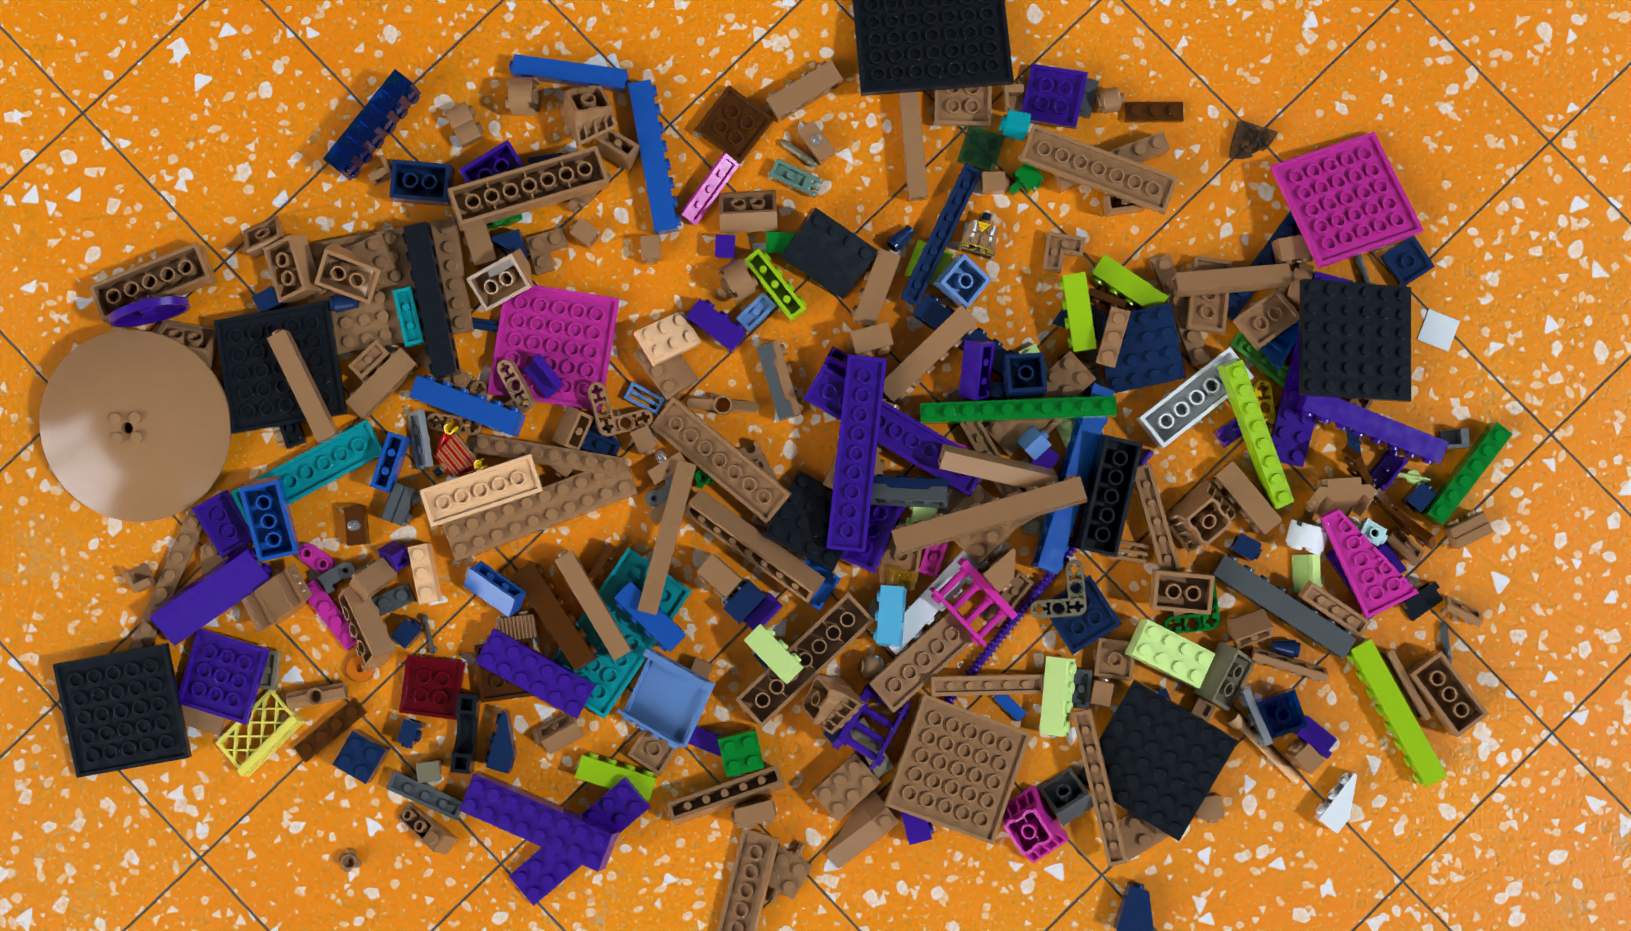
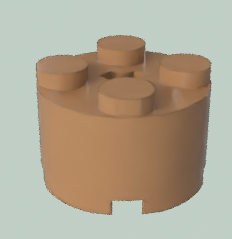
[505,77,542,116]
[716,259,758,303]

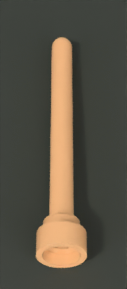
[1227,712,1300,784]

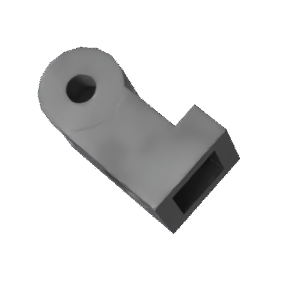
[646,475,673,507]
[318,562,358,594]

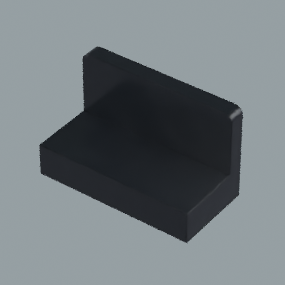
[1398,581,1443,621]

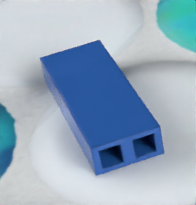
[993,695,1026,722]

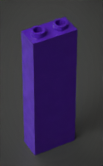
[149,544,272,646]

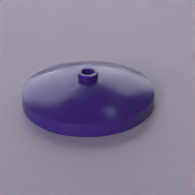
[109,295,190,327]

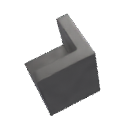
[1439,428,1470,450]

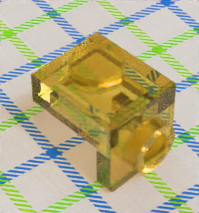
[885,566,917,590]

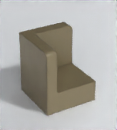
[416,759,443,783]

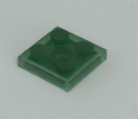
[957,125,1005,172]

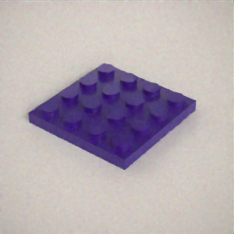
[179,628,270,724]

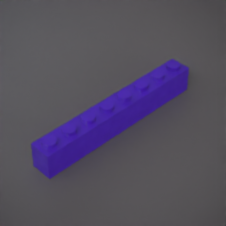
[1295,396,1449,465]

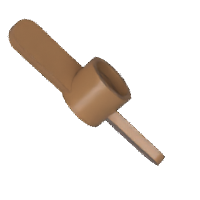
[687,395,759,416]

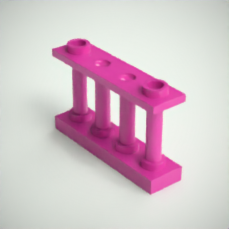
[929,557,1018,647]

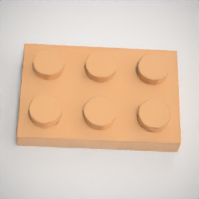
[634,311,702,367]

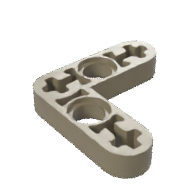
[1030,560,1087,619]

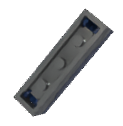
[871,474,950,509]

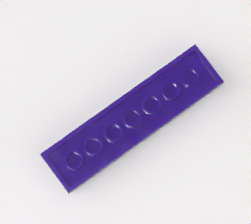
[509,777,651,906]

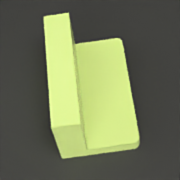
[1292,554,1321,593]

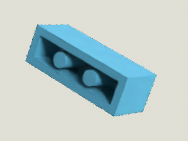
[873,585,907,647]

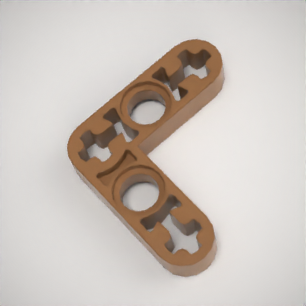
[487,359,535,429]
[427,381,489,436]
[587,382,653,437]

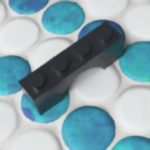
[450,692,481,774]

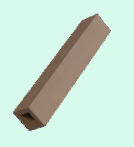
[898,92,928,202]
[1171,263,1293,298]
[267,329,340,443]
[938,444,1058,489]
[554,549,633,661]

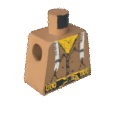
[958,212,998,260]

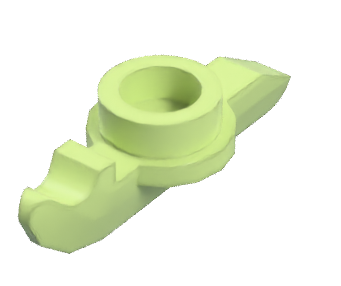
[1397,470,1431,484]

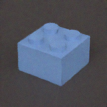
[933,254,992,308]

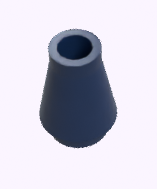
[886,225,914,252]
[329,294,359,313]
[1271,640,1301,659]

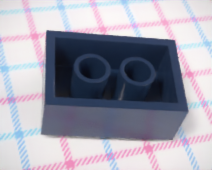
[389,160,455,207]

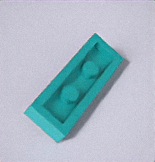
[393,286,426,347]

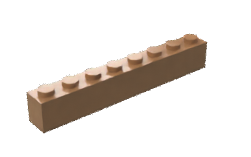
[684,490,826,603]

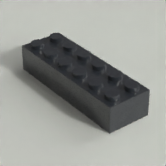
[1074,434,1143,557]

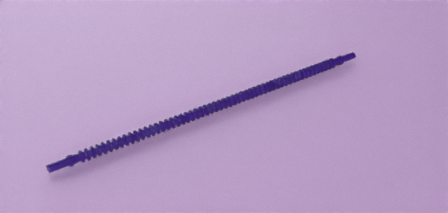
[942,449,1154,704]

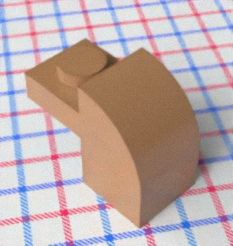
[1286,261,1314,306]

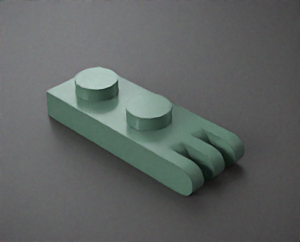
[769,158,823,198]

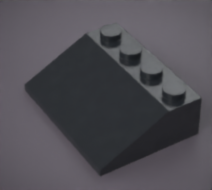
[780,207,878,299]

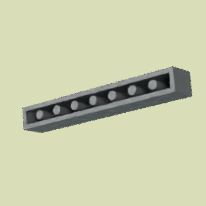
[1209,554,1356,659]

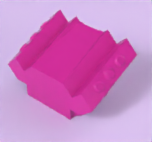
[1002,785,1069,863]

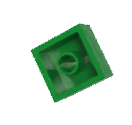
[717,727,765,777]

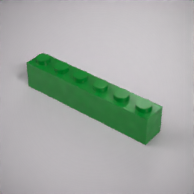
[1420,422,1512,525]

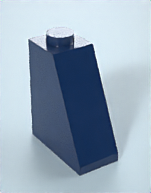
[1113,881,1154,931]

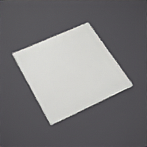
[1417,309,1460,352]

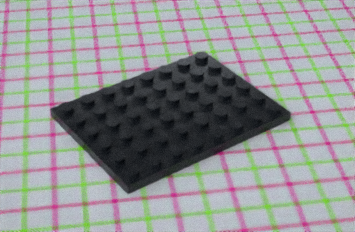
[852,0,1014,96]

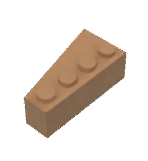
[338,587,395,672]

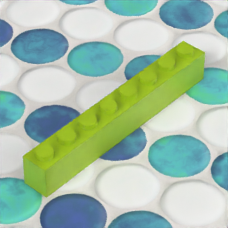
[1217,358,1295,509]
[1346,638,1447,787]

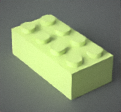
[1124,619,1215,689]

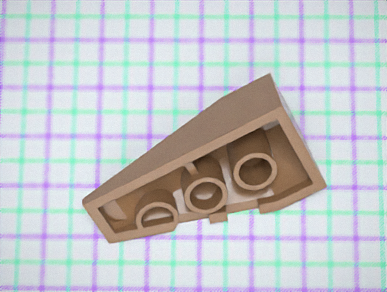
[826,790,899,869]

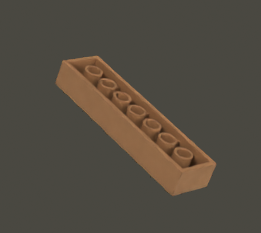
[448,146,609,231]
[735,592,875,728]

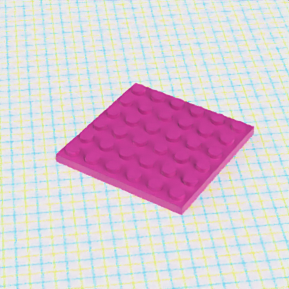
[1270,132,1424,269]
[487,285,620,412]

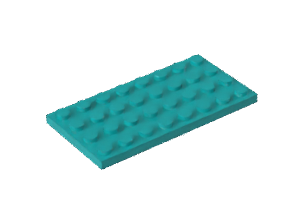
[552,547,692,719]

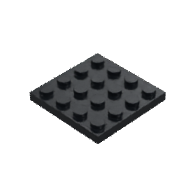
[764,470,844,573]

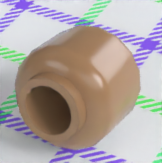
[1095,87,1125,114]
[858,654,887,679]

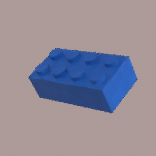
[239,475,300,562]

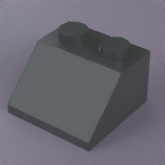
[1038,767,1094,826]

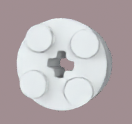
[1285,519,1328,555]

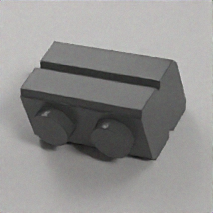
[381,482,420,526]

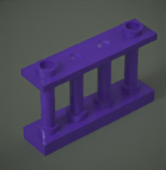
[832,678,911,771]

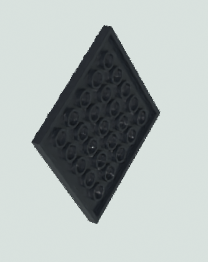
[1299,279,1411,402]
[214,301,348,434]
[53,643,192,778]
[1078,679,1239,841]

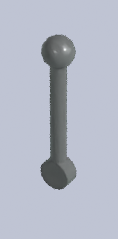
[421,615,437,654]

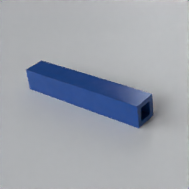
[509,54,629,93]

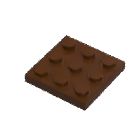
[694,85,774,165]
[474,637,535,703]

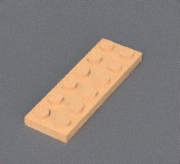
[419,454,543,528]

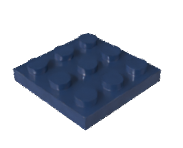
[1042,575,1122,655]

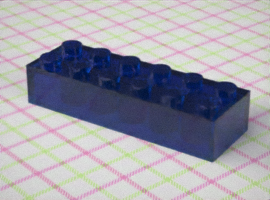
[323,69,421,181]

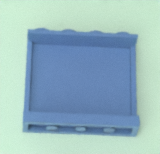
[617,648,716,749]

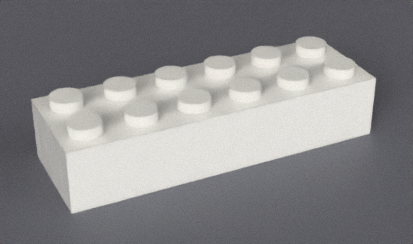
[1136,347,1254,449]

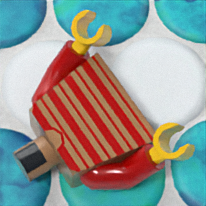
[432,421,488,479]

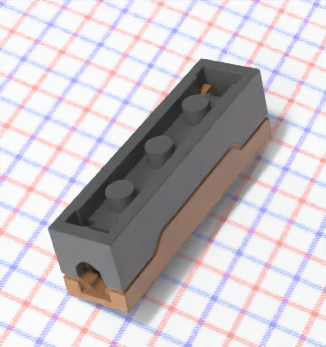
[757,340,804,422]

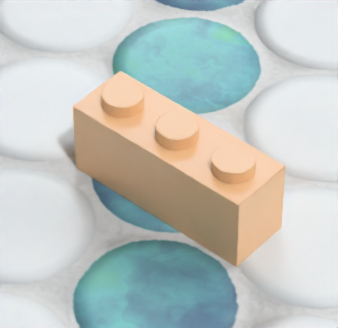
[407,543,443,604]

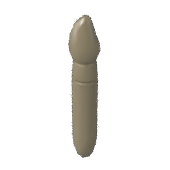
[779,139,819,167]

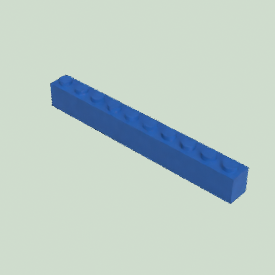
[1031,383,1114,574]

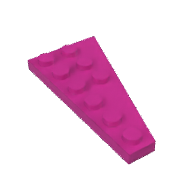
[1319,508,1419,619]

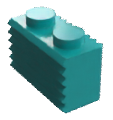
[999,109,1031,141]

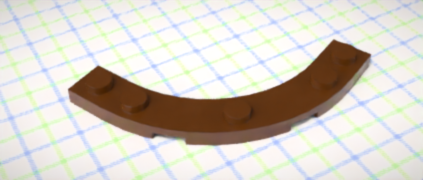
[1342,445,1437,549]

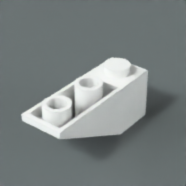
[1314,771,1357,834]

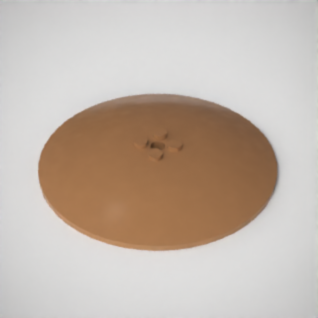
[39,330,232,522]

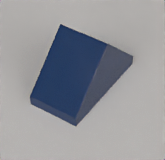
[491,229,529,261]

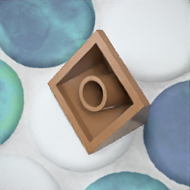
[243,215,287,258]

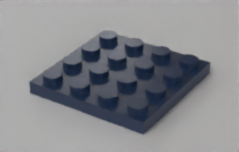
[1094,303,1186,393]

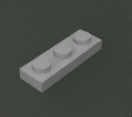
[407,410,434,470]
[1239,688,1273,747]

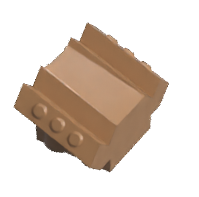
[559,85,616,147]
[1303,477,1378,519]
[1165,479,1237,552]
[241,564,312,633]
[801,674,865,734]

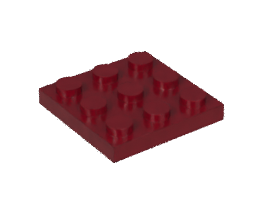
[399,654,466,720]

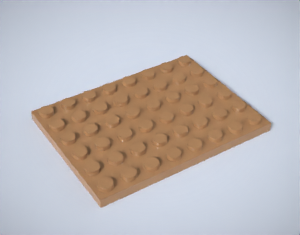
[309,218,474,355]

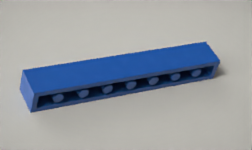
[628,80,681,235]

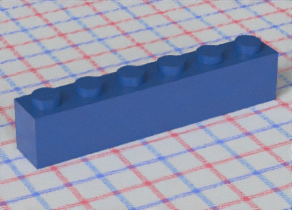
[409,374,526,437]

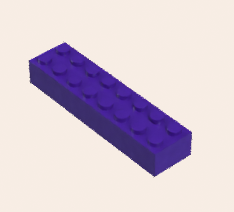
[459,772,619,872]

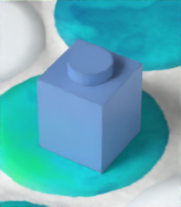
[1017,425,1052,460]

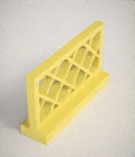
[215,690,305,777]

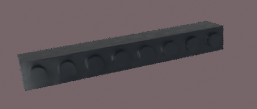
[402,222,461,379]

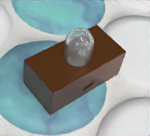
[344,505,370,546]

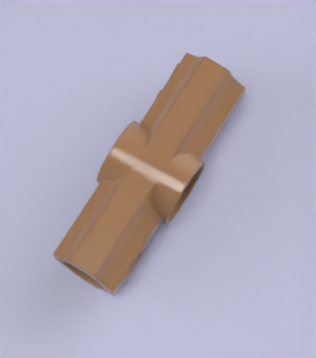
[286,682,348,709]

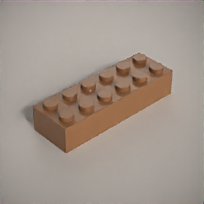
[89,242,217,324]

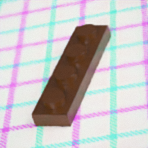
[294,698,368,763]

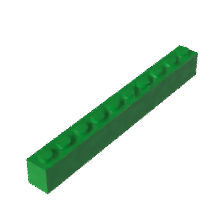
[920,396,1117,424]

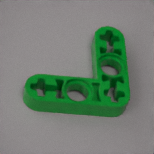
[1163,581,1220,634]

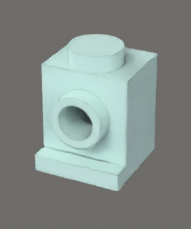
[1357,518,1388,547]

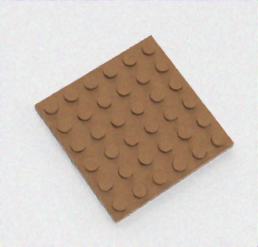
[884,694,1031,845]

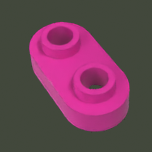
[298,544,335,574]

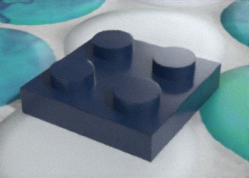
[1380,236,1435,286]

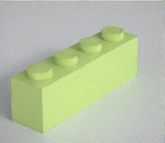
[1039,656,1077,737]

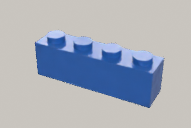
[614,581,687,652]

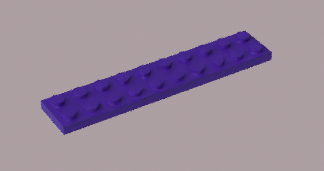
[1270,271,1353,467]
[826,354,887,552]
[803,366,980,497]

